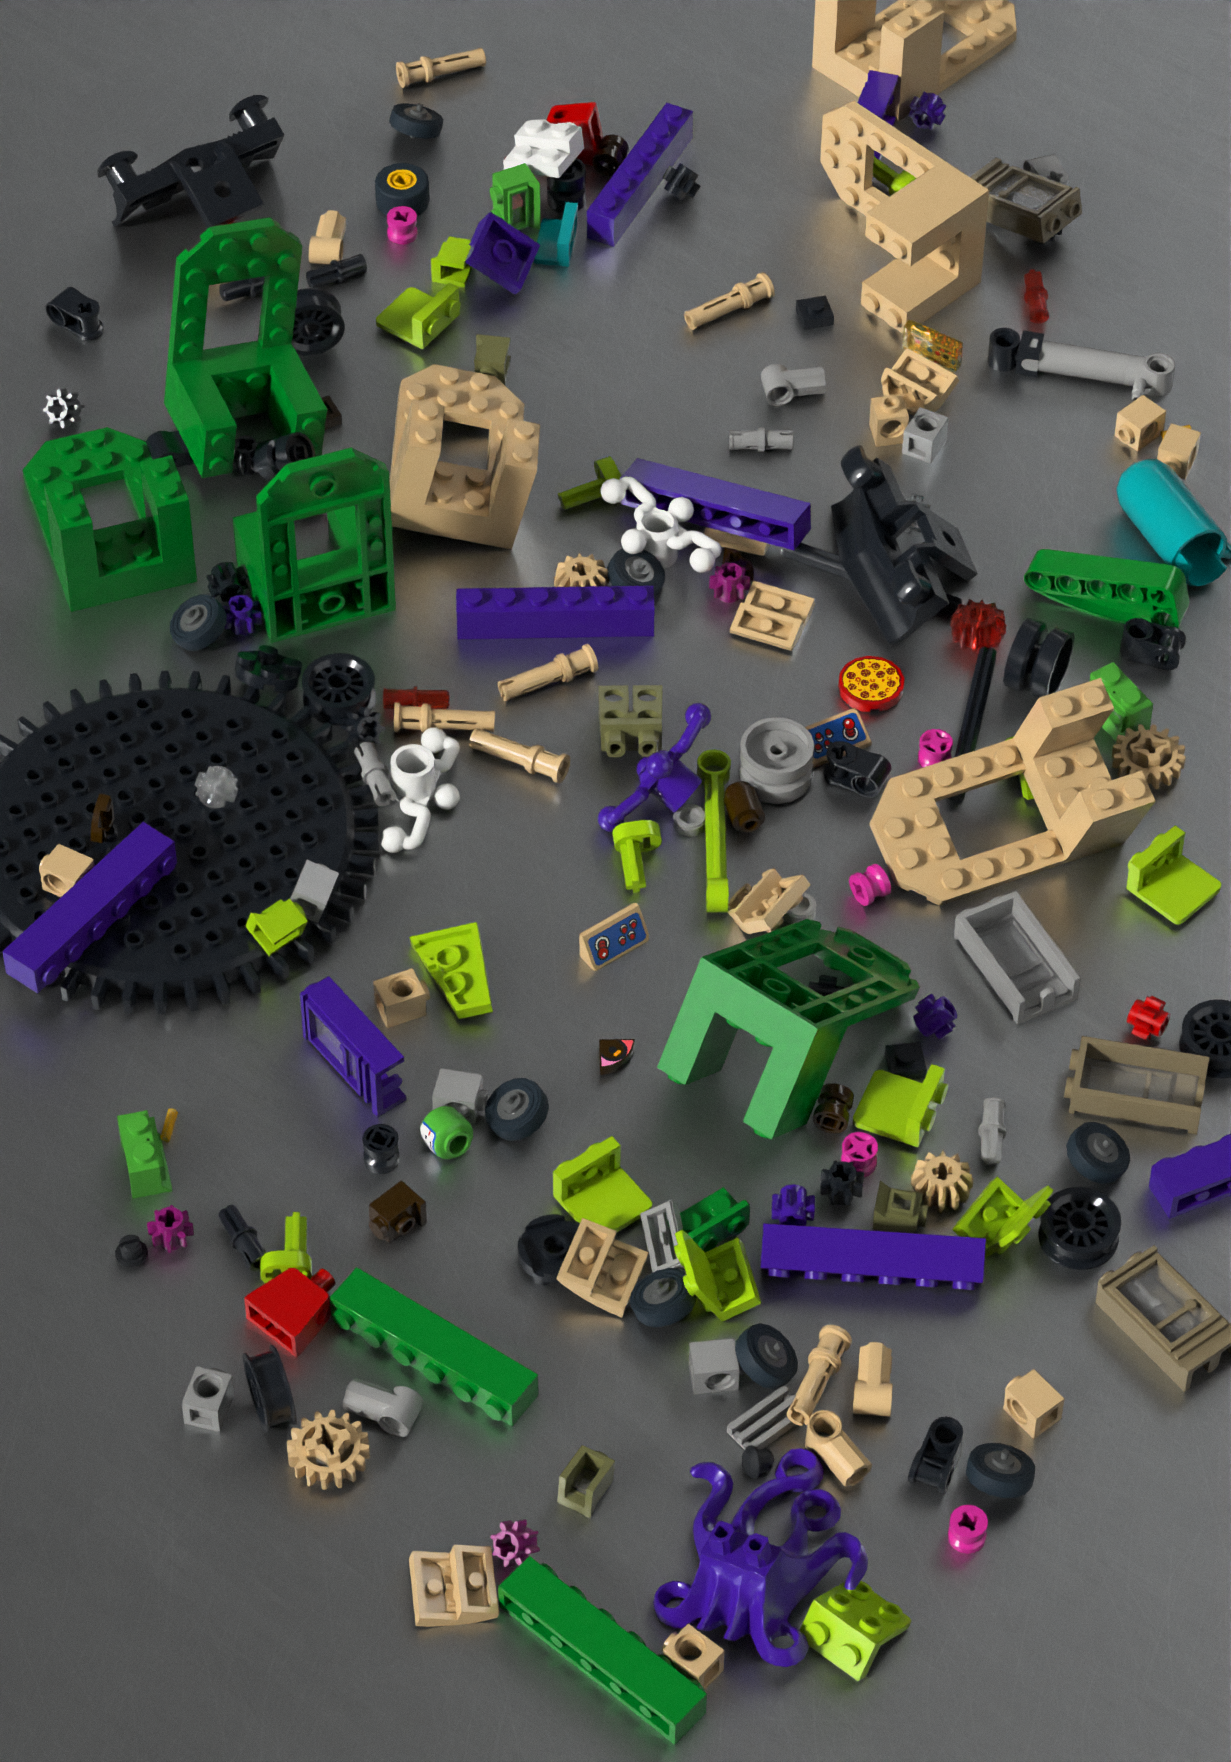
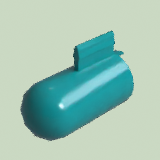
[1116,459,1231,587]

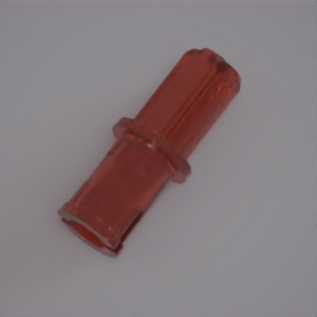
[1024,269,1049,324]
[383,686,450,710]

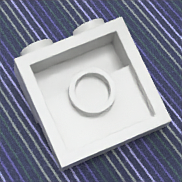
[503,119,584,178]

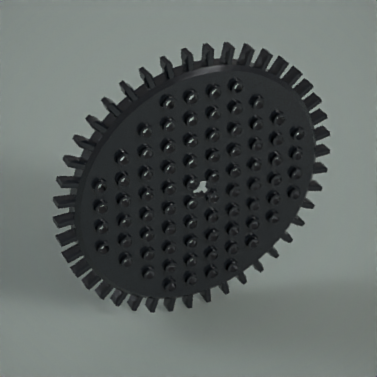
[0,670,379,1015]

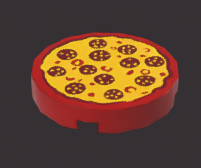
[838,656,905,712]

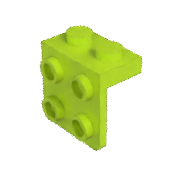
[376,283,461,349]
[1126,825,1221,925]
[853,1064,948,1147]
[553,1136,652,1233]
[952,1176,1054,1259]
[674,1229,761,1322]
[800,1581,912,1681]

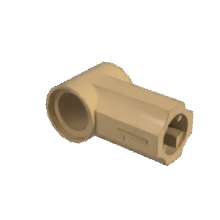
[309,210,346,265]
[852,1342,893,1417]
[805,1410,872,1487]

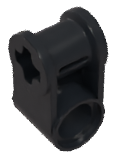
[45,287,104,340]
[1119,618,1186,671]
[823,741,892,798]
[908,1416,963,1494]

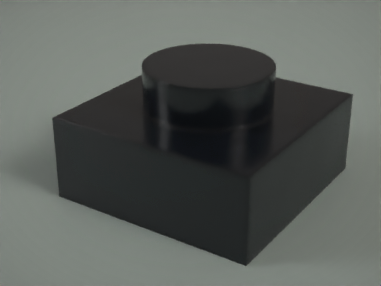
[796,295,834,330]
[885,1042,927,1080]

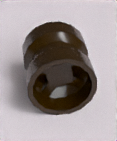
[592,134,629,177]
[813,1083,854,1133]

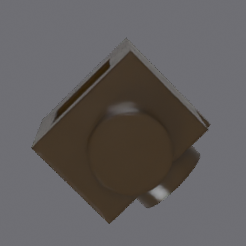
[369,1180,427,1243]

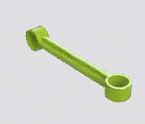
[697,749,731,913]

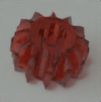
[950,598,1007,653]

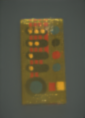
[902,319,963,371]

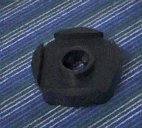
[234,645,303,692]
[518,1214,580,1285]

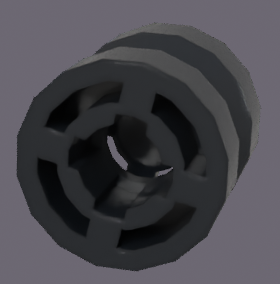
[362,1124,400,1174]

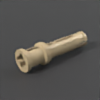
[396,48,486,88]
[684,272,775,330]
[498,643,599,702]
[393,702,495,733]
[469,728,570,784]
[787,1325,852,1426]

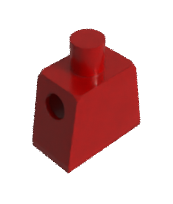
[546,102,603,166]
[244,1268,336,1358]

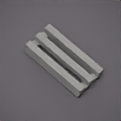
[640,1200,685,1273]
[727,1385,796,1450]

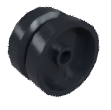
[1003,618,1075,698]

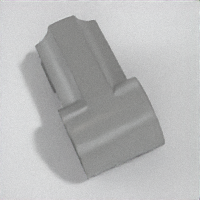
[760,364,826,406]
[342,1377,424,1437]

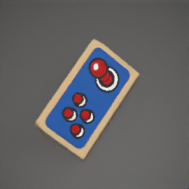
[805,708,872,768]
[579,902,649,971]

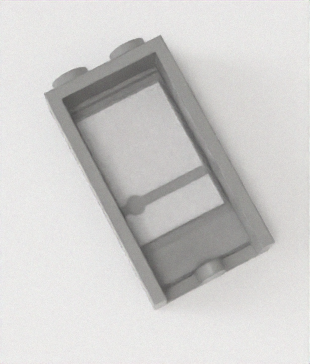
[954,891,1081,1025]

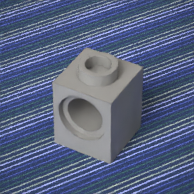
[902,407,949,464]
[290,860,339,923]
[432,1068,488,1124]
[689,1338,745,1395]
[182,1366,234,1432]

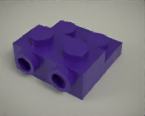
[465,212,540,295]

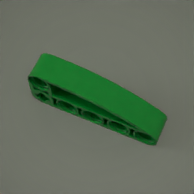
[1024,549,1190,628]

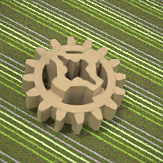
[1111,724,1186,789]
[287,1410,370,1490]

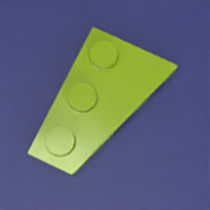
[409,922,493,1019]

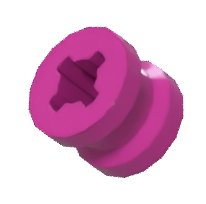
[387,206,418,245]
[918,729,953,767]
[849,864,891,906]
[841,1132,878,1177]
[948,1505,988,1554]

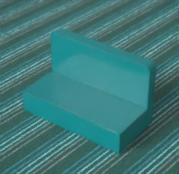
[534,202,578,267]

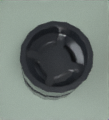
[547,158,586,213]
[254,432,315,481]

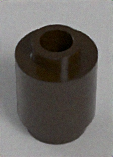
[724,781,765,832]

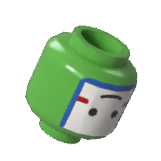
[420,1106,473,1159]

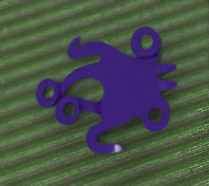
[653,1448,868,1667]

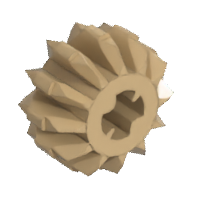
[554,552,609,587]
[911,1150,973,1213]

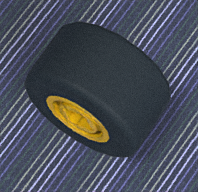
[375,163,430,216]

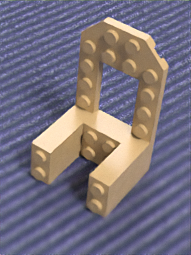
[812,0,1017,122]
[820,101,989,335]
[390,364,540,550]
[869,678,1156,906]

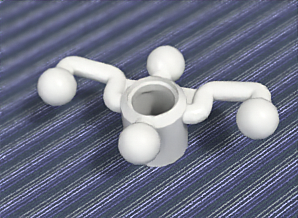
[600,477,722,573]
[380,727,460,853]

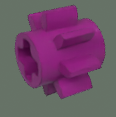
[709,563,750,603]
[147,1205,194,1253]
[490,1519,540,1568]

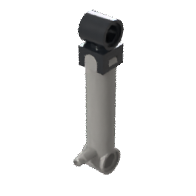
[988,328,1175,401]

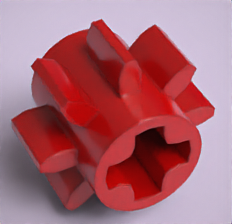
[1127,996,1171,1041]

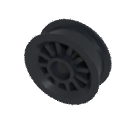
[292,288,345,356]
[302,653,376,725]
[1179,999,1231,1079]
[1038,1187,1121,1270]
[242,1344,297,1433]

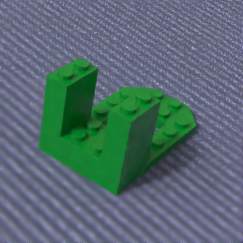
[164,217,327,478]
[22,427,197,612]
[232,447,396,643]
[657,919,920,1140]

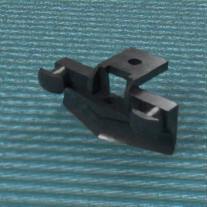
[97,95,284,228]
[831,445,978,645]

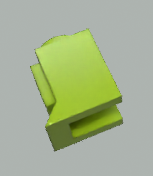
[431,236,473,287]
[245,898,308,956]

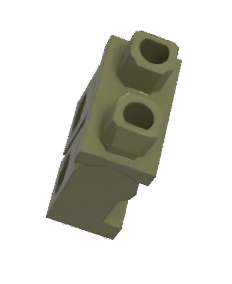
[598,685,663,757]

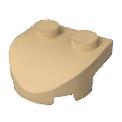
[881,348,959,415]
[728,868,811,934]

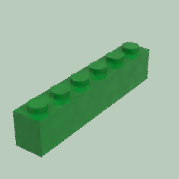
[330,1267,539,1427]
[498,1556,707,1745]

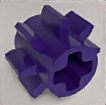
[908,91,946,130]
[223,595,262,635]
[913,994,958,1040]
[771,1184,815,1226]

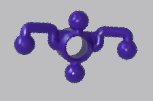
[598,703,712,832]

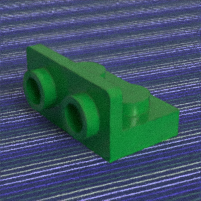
[667,1187,750,1252]

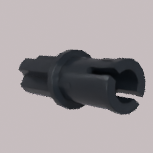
[306,254,367,288]
[219,276,264,301]
[218,1205,267,1272]

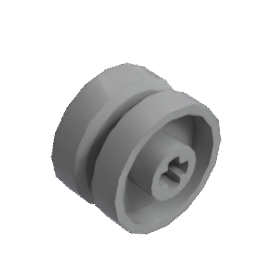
[739,717,815,804]

